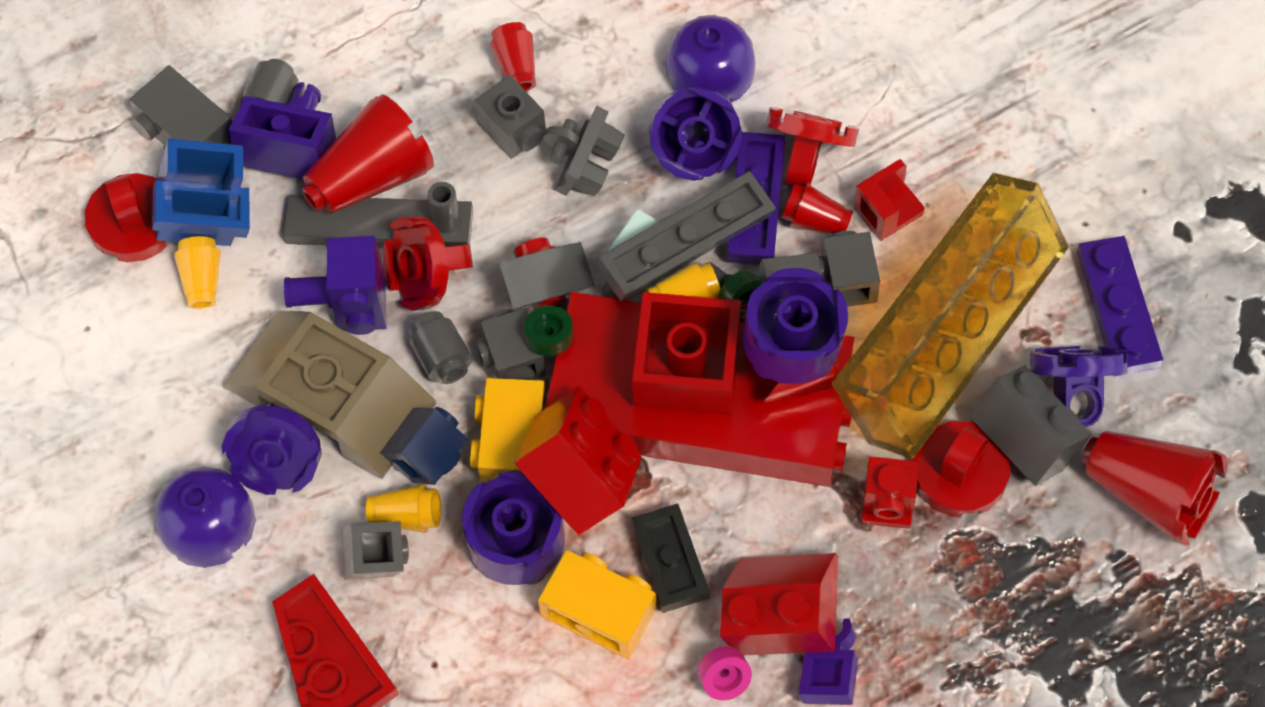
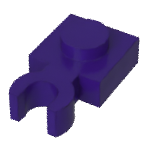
[798,619,859,705]

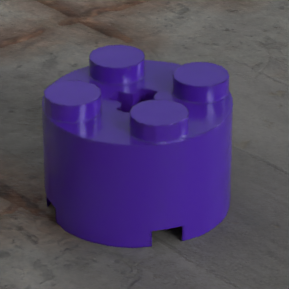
[742,268,848,384]
[462,471,565,585]

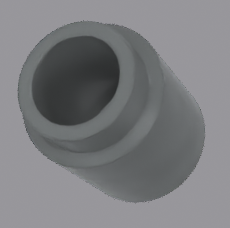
[240,59,299,104]
[409,311,472,384]

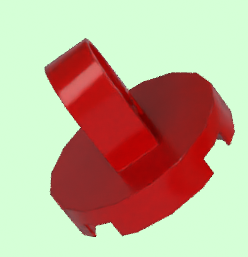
[765,107,859,187]
[85,173,167,263]
[383,215,473,311]
[913,421,1010,517]

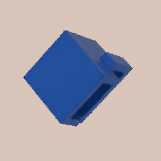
[152,139,250,246]

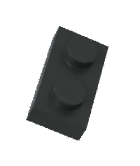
[631,503,710,613]

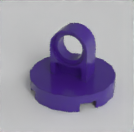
[1030,345,1128,427]
[221,403,322,495]

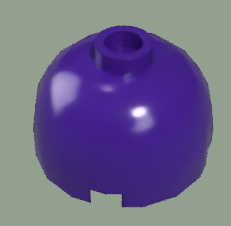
[666,15,756,103]
[649,86,743,181]
[154,466,256,568]

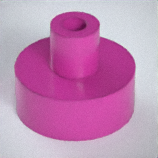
[697,646,752,700]

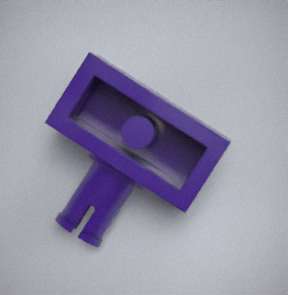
[229,82,336,179]
[284,235,387,335]

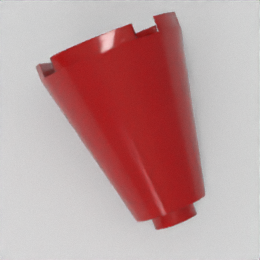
[301,94,434,214]
[1082,431,1228,546]

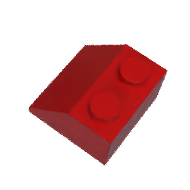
[720,553,838,656]

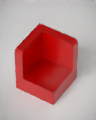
[854,159,925,241]

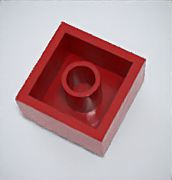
[632,292,741,414]
[514,386,642,536]

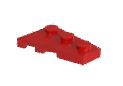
[272,574,399,707]

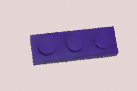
[727,132,786,265]
[1077,235,1164,377]

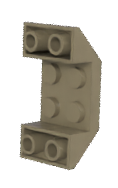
[224,311,436,479]

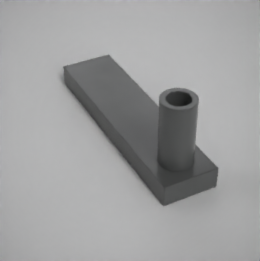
[595,171,776,302]
[283,182,473,248]

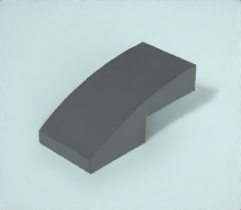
[499,242,595,309]

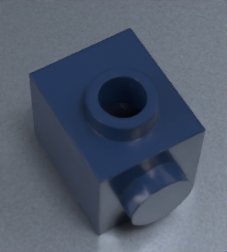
[380,407,469,485]

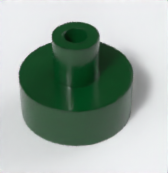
[718,271,763,322]
[524,306,574,356]

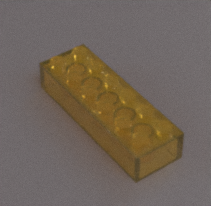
[832,172,1069,459]

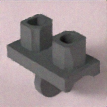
[543,106,625,196]

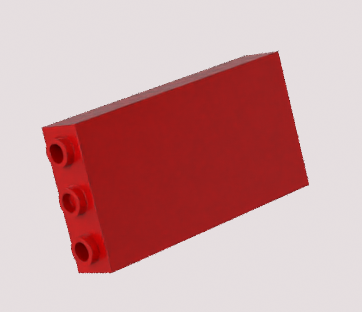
[545,292,862,487]

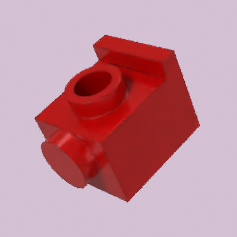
[861,456,919,529]

